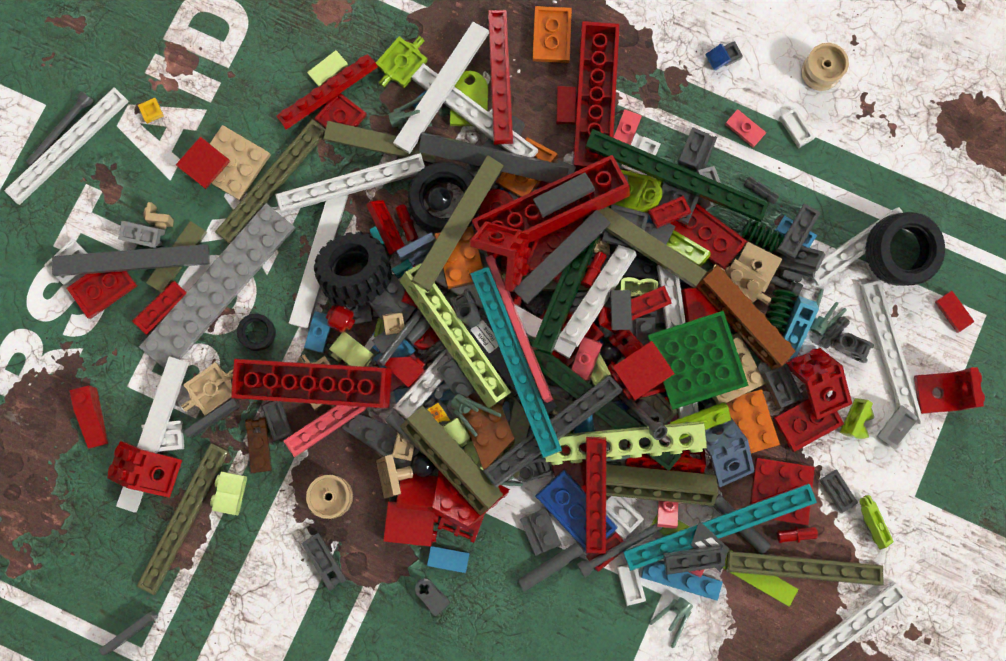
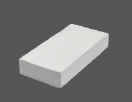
[779,107,815,148]
[616,564,646,606]

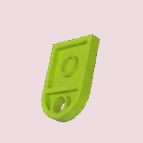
[450,71,488,127]
[613,170,662,213]

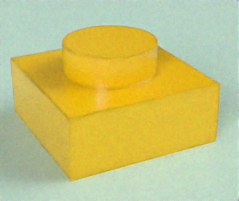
[138,98,164,124]

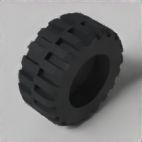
[314,232,392,307]

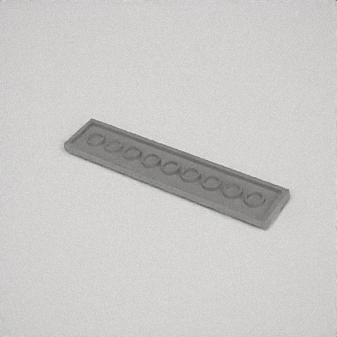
[139,203,295,369]

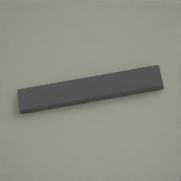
[513,210,611,304]

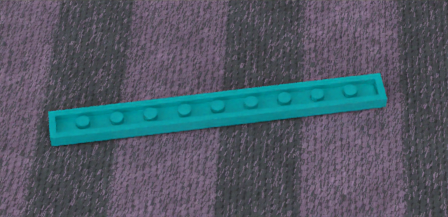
[470,266,562,458]
[623,484,817,571]

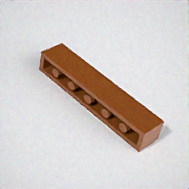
[696,265,796,370]

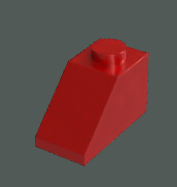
[385,357,426,387]

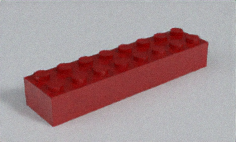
[573,21,620,172]
[472,155,630,259]
[231,359,392,408]

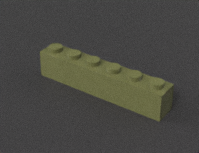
[400,406,503,515]
[606,464,718,506]

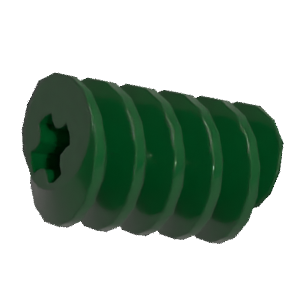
[741,218,785,253]
[765,290,797,333]

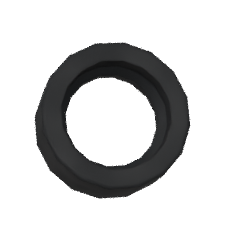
[237,313,276,351]

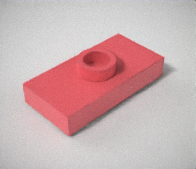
[613,109,642,145]
[725,109,766,148]
[572,337,602,380]
[657,501,678,529]

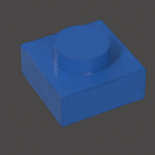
[705,44,731,70]

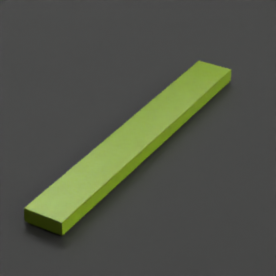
[650,515,799,607]

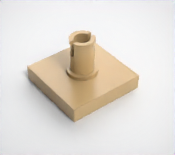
[738,242,782,293]
[376,454,413,499]

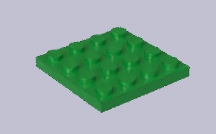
[648,311,749,410]

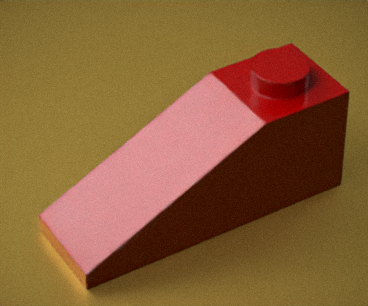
[69,385,108,449]

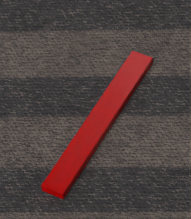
[488,10,513,145]

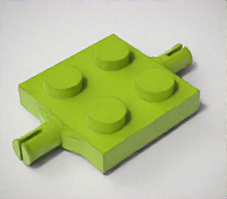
[376,36,428,88]

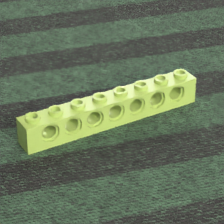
[399,263,511,408]
[545,421,707,465]

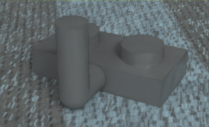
[435,358,475,399]

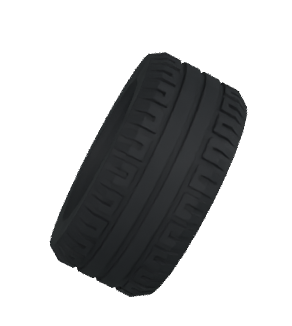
[408,162,480,236]
[865,212,945,286]

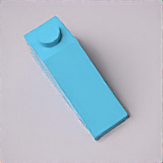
[783,296,819,359]

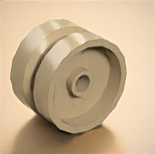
[801,42,849,91]
[306,475,353,519]

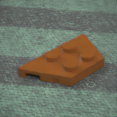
[462,403,515,471]

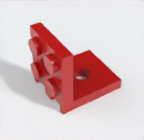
[470,221,531,292]
[786,348,852,420]
[914,367,985,414]
[107,441,182,498]

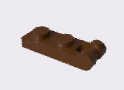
[245,417,272,473]

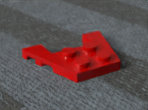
[432,470,510,530]

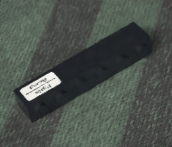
[467,315,558,415]

